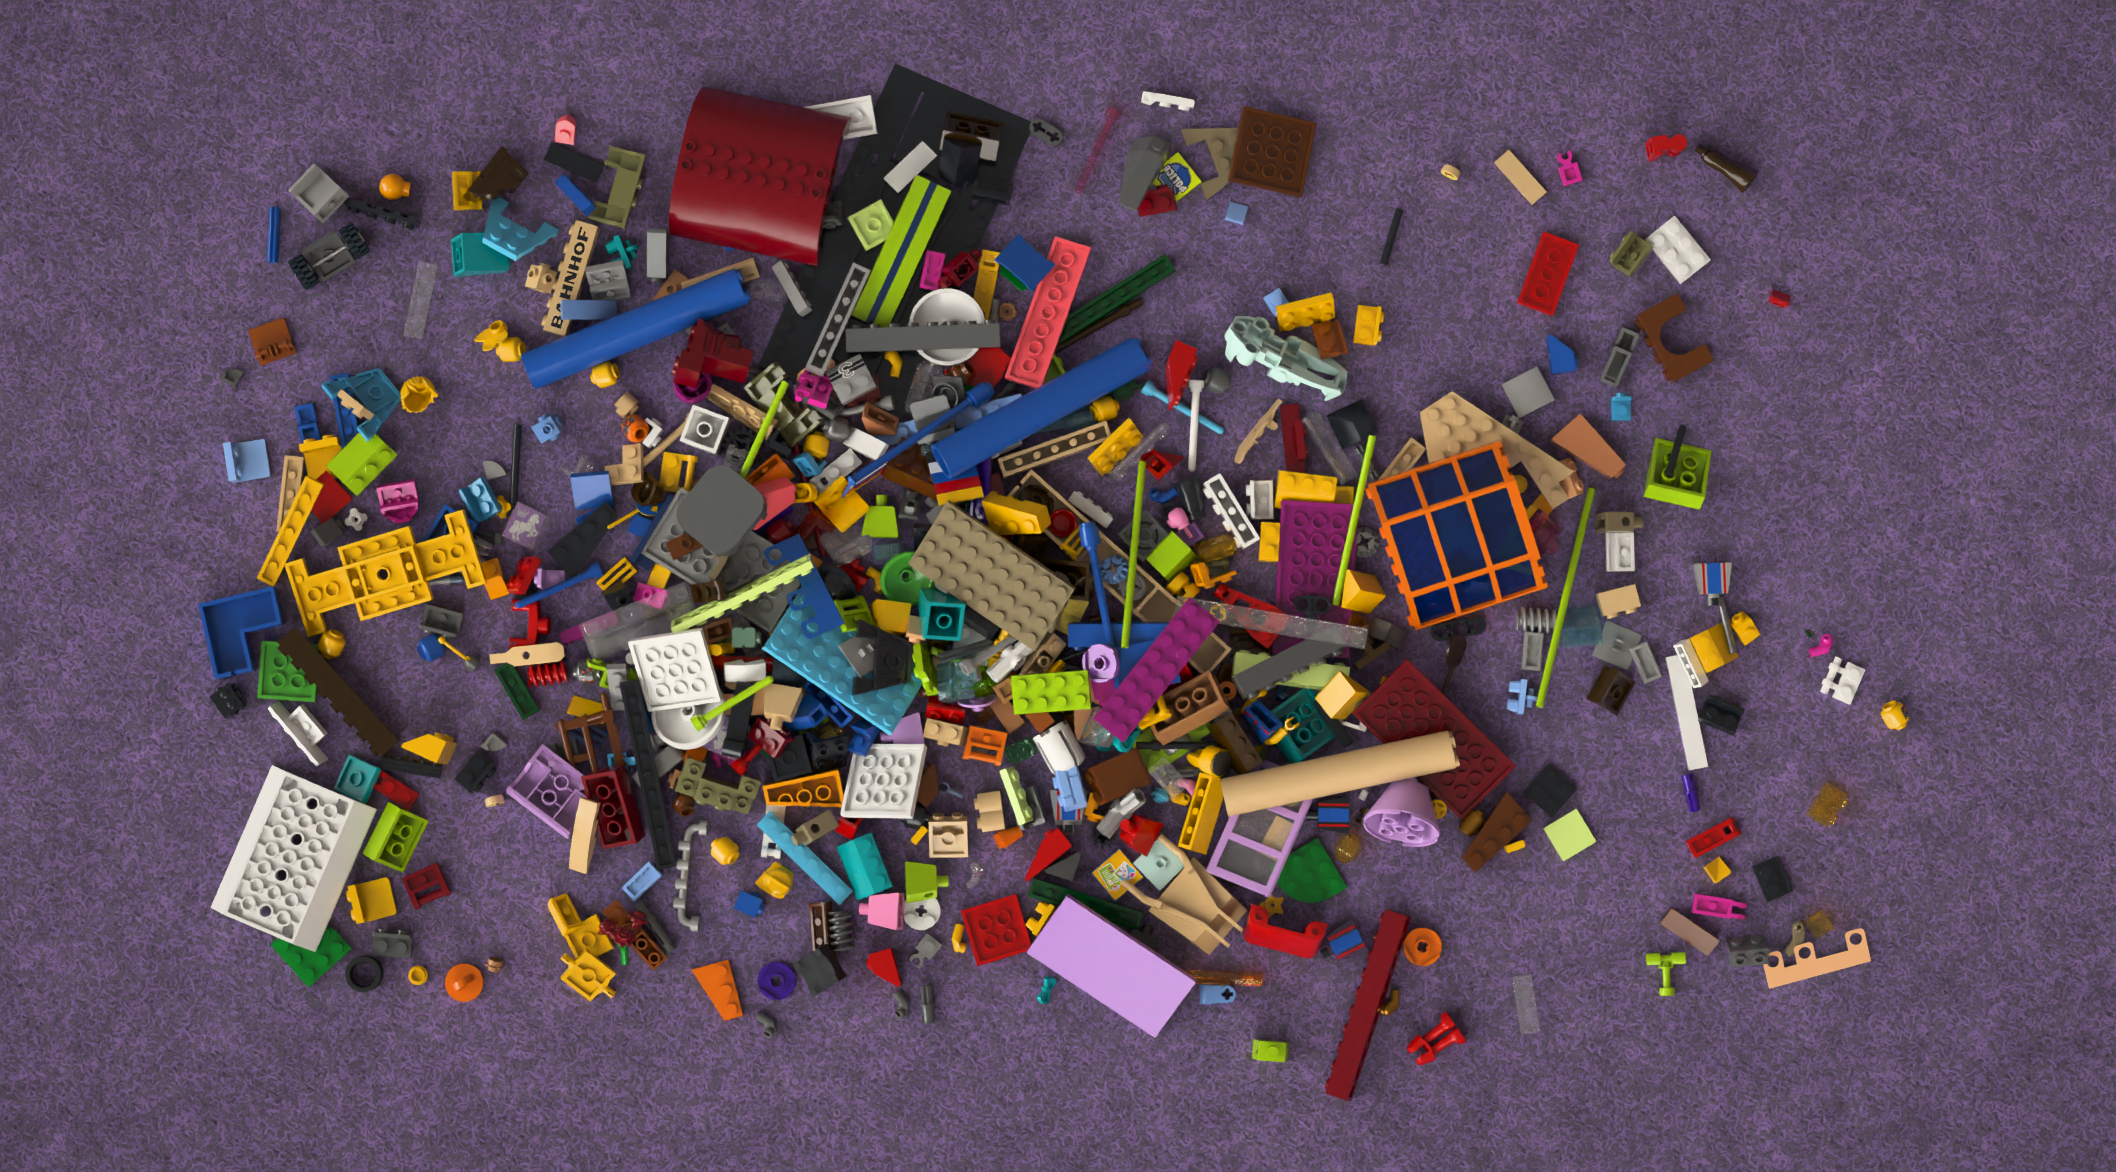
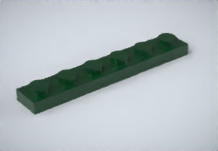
[1028,877,1144,930]

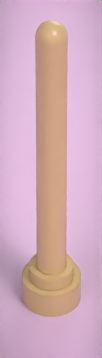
[643,412,690,468]

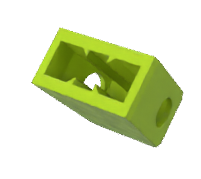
[862,495,899,538]
[905,862,949,903]
[1252,1039,1290,1062]

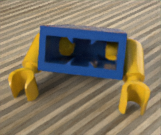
[1241,690,1299,745]

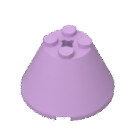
[1363,777,1440,847]

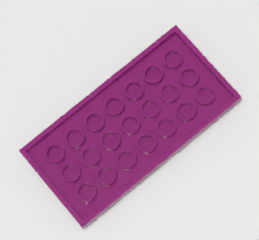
[1272,500,1357,658]

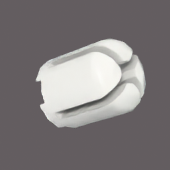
[1033,720,1085,775]

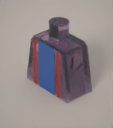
[1319,918,1368,961]

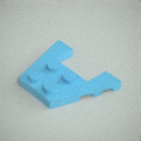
[482,198,559,261]

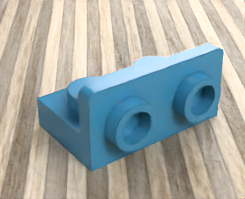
[459,477,502,523]

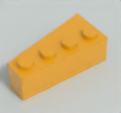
[762,768,844,808]

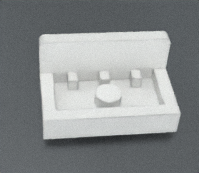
[1246,480,1274,520]

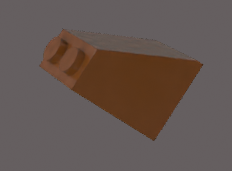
[1084,747,1153,806]

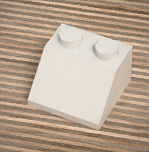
[680,405,731,456]

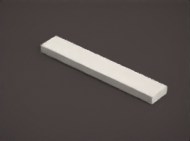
[1665,655,1708,770]

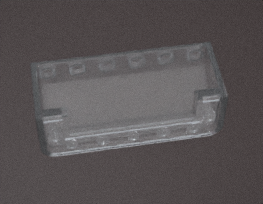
[579,581,696,660]

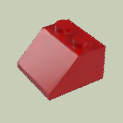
[866,947,902,987]

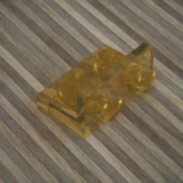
[1193,533,1237,564]
[1805,782,1848,827]

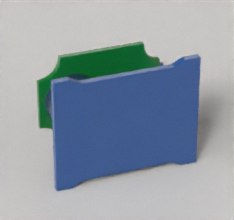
[995,233,1055,292]

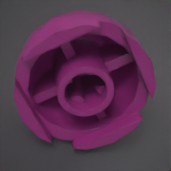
[673,372,712,404]

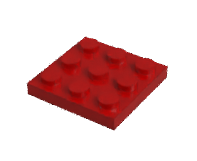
[961,894,1031,966]

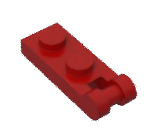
[374,770,420,811]
[1685,816,1742,858]

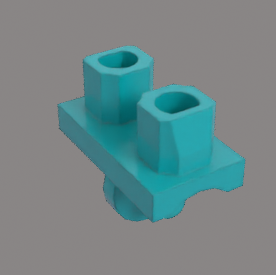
[605,235,639,270]

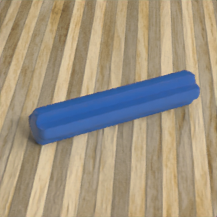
[267,206,280,263]

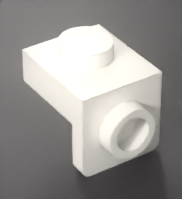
[642,418,664,448]

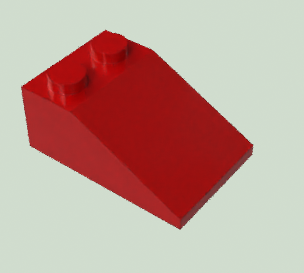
[1025,827,1072,882]

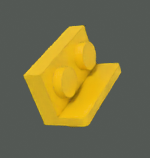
[1353,305,1384,346]

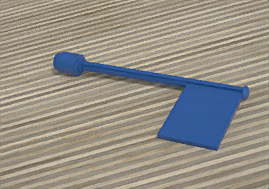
[1079,521,1181,690]

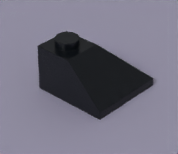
[1326,400,1378,450]

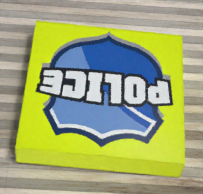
[1154,152,1202,202]

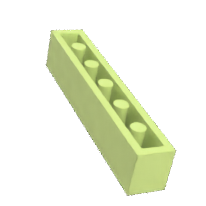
[1231,650,1350,690]

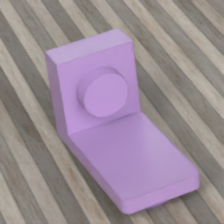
[534,568,565,590]

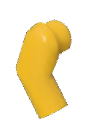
[866,566,883,594]
[1165,783,1191,806]
[952,924,967,953]

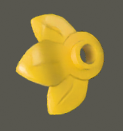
[474,320,508,351]

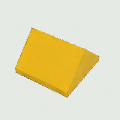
[1341,570,1386,613]
[1315,670,1370,719]

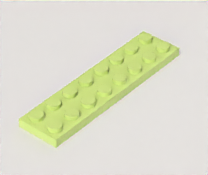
[671,554,814,633]

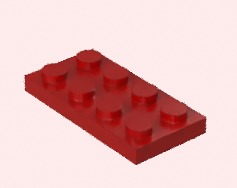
[1516,231,1579,316]

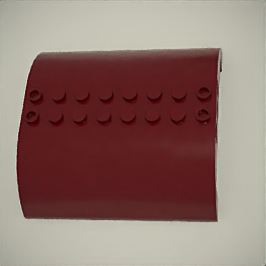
[669,86,851,266]

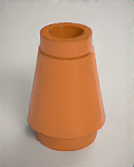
[993,826,1023,849]

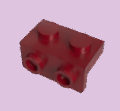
[747,717,795,758]

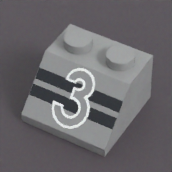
[826,354,877,406]

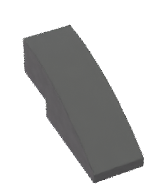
[1599,324,1640,388]

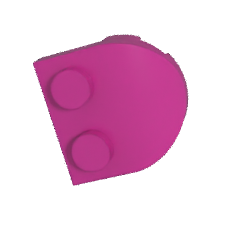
[376,479,419,523]

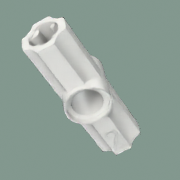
[986,641,1040,683]

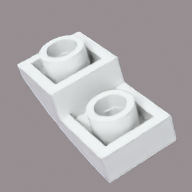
[724,659,766,682]

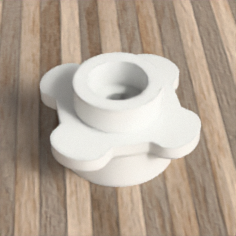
[345,508,368,531]

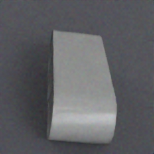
[632,745,685,788]

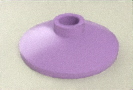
[958,692,996,712]

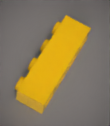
[1178,773,1224,855]

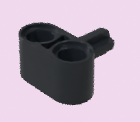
[1293,595,1331,633]

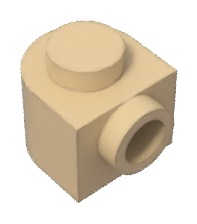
[614,391,639,419]

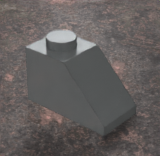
[311,518,345,547]

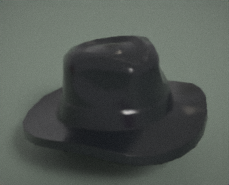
[817,565,857,601]

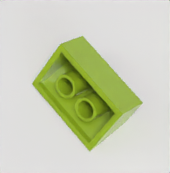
[326,433,397,496]
[363,802,428,872]

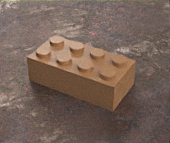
[1151,670,1231,746]

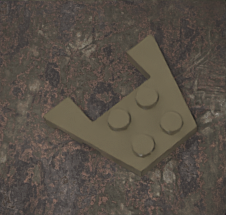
[1181,128,1238,200]

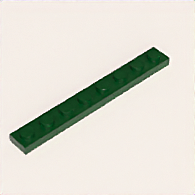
[1057,254,1176,346]

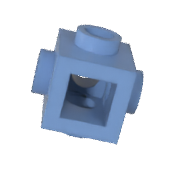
[531,413,564,444]

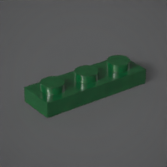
[494,663,540,720]

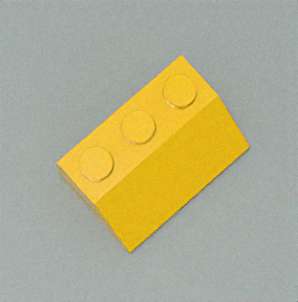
[1274,470,1337,509]

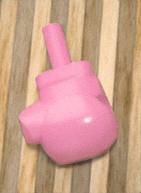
[1167,508,1193,539]

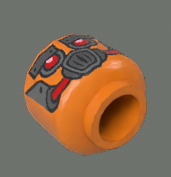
[621,414,649,443]

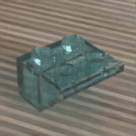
[1557,607,1603,649]

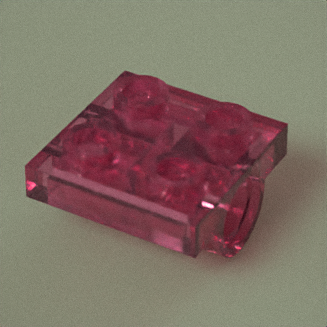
[1515,508,1562,558]

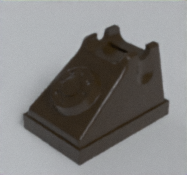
[463,146,528,202]

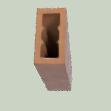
[1550,414,1626,479]

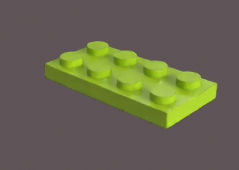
[1011,670,1092,715]

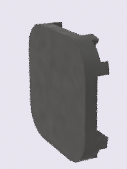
[676,465,768,557]

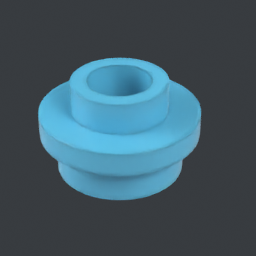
[1150,787,1169,804]

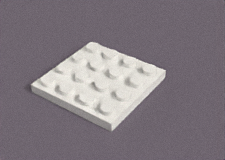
[628,628,722,712]
[840,744,927,819]

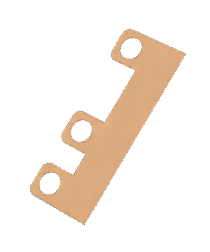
[1763,928,1871,989]

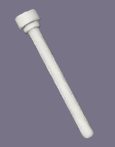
[1188,379,1204,472]

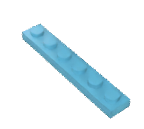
[756,811,852,905]

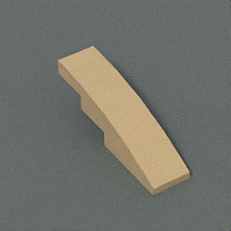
[569,797,600,874]

